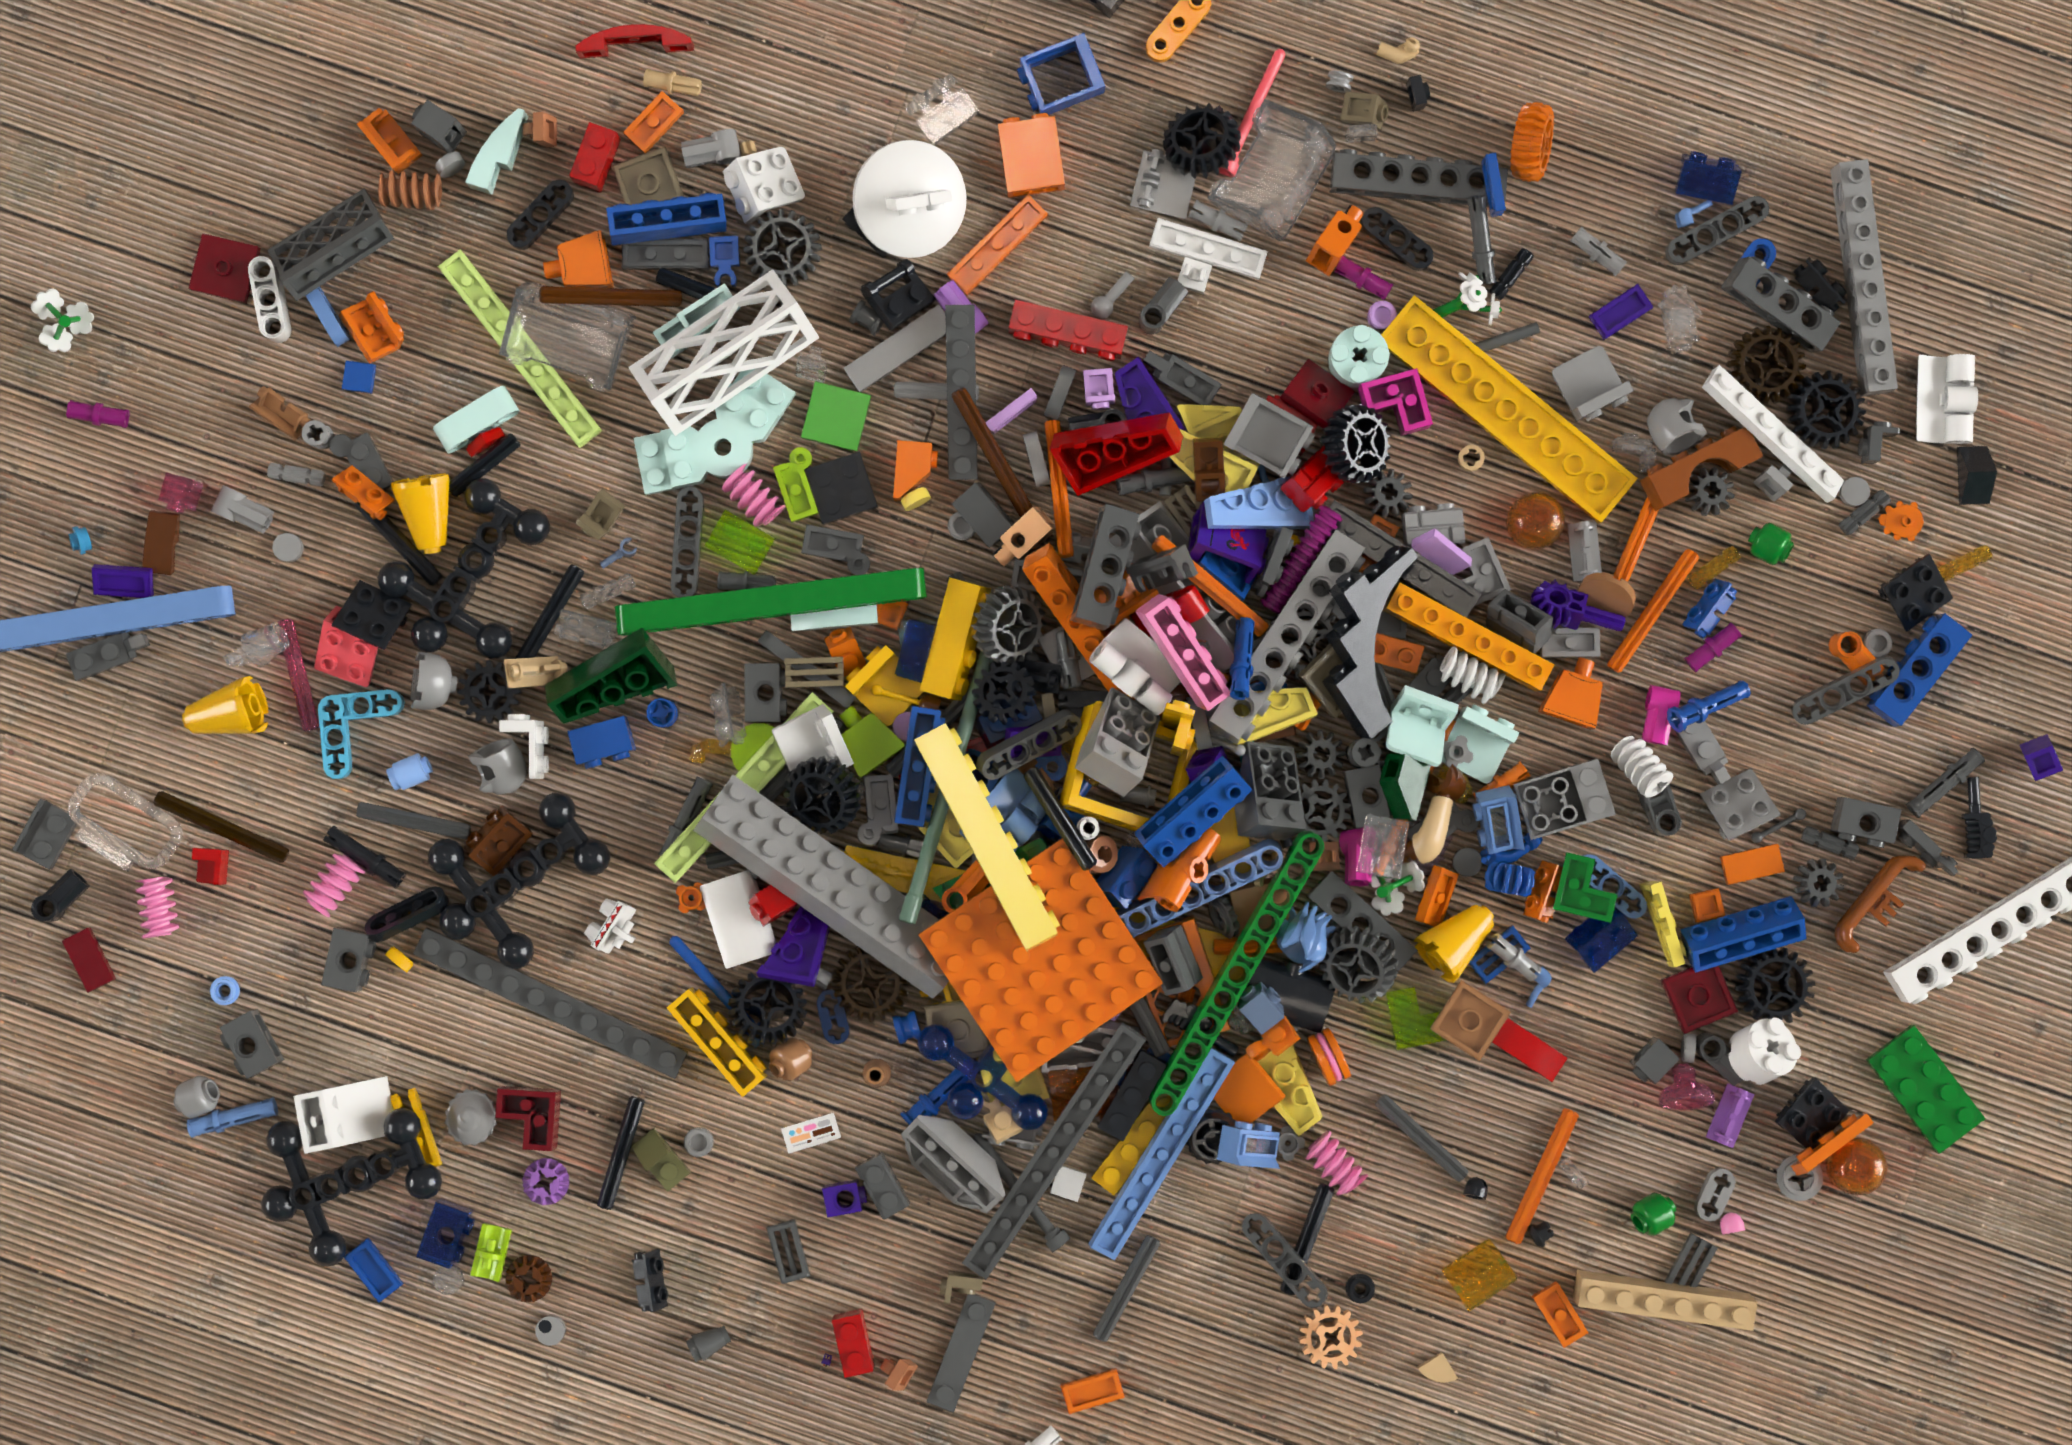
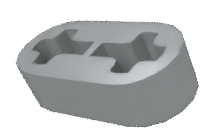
[1023,431,1050,488]
[1694,1167,1736,1222]

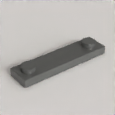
[927,1294,996,1413]

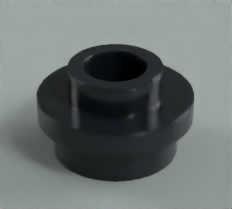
[1345,1273,1375,1303]

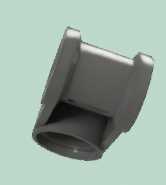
[1637,785,1682,837]

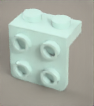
[1386,685,1459,767]
[1442,704,1519,784]

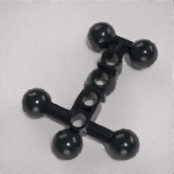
[377,478,550,659]
[428,792,610,969]
[261,1108,442,1267]

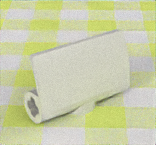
[1916,354,1978,444]
[1089,618,1181,715]
[700,870,776,969]

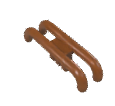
[1834,855,1926,953]

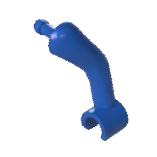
[1480,833,1543,865]

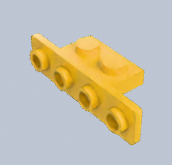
[1161,700,1195,757]

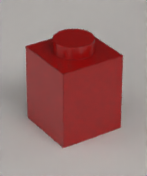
[748,885,797,927]

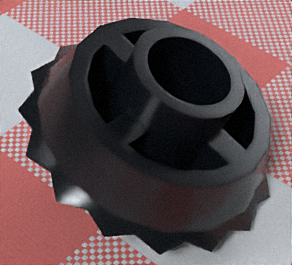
[1186,1109,1236,1164]

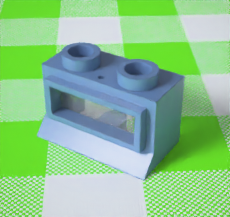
[1472,785,1525,854]
[1217,1121,1280,1169]

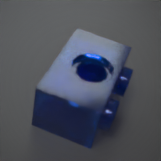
[416,1198,475,1269]

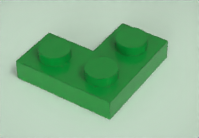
[1553,852,1618,923]

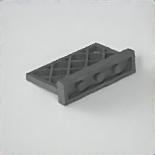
[267,188,395,301]

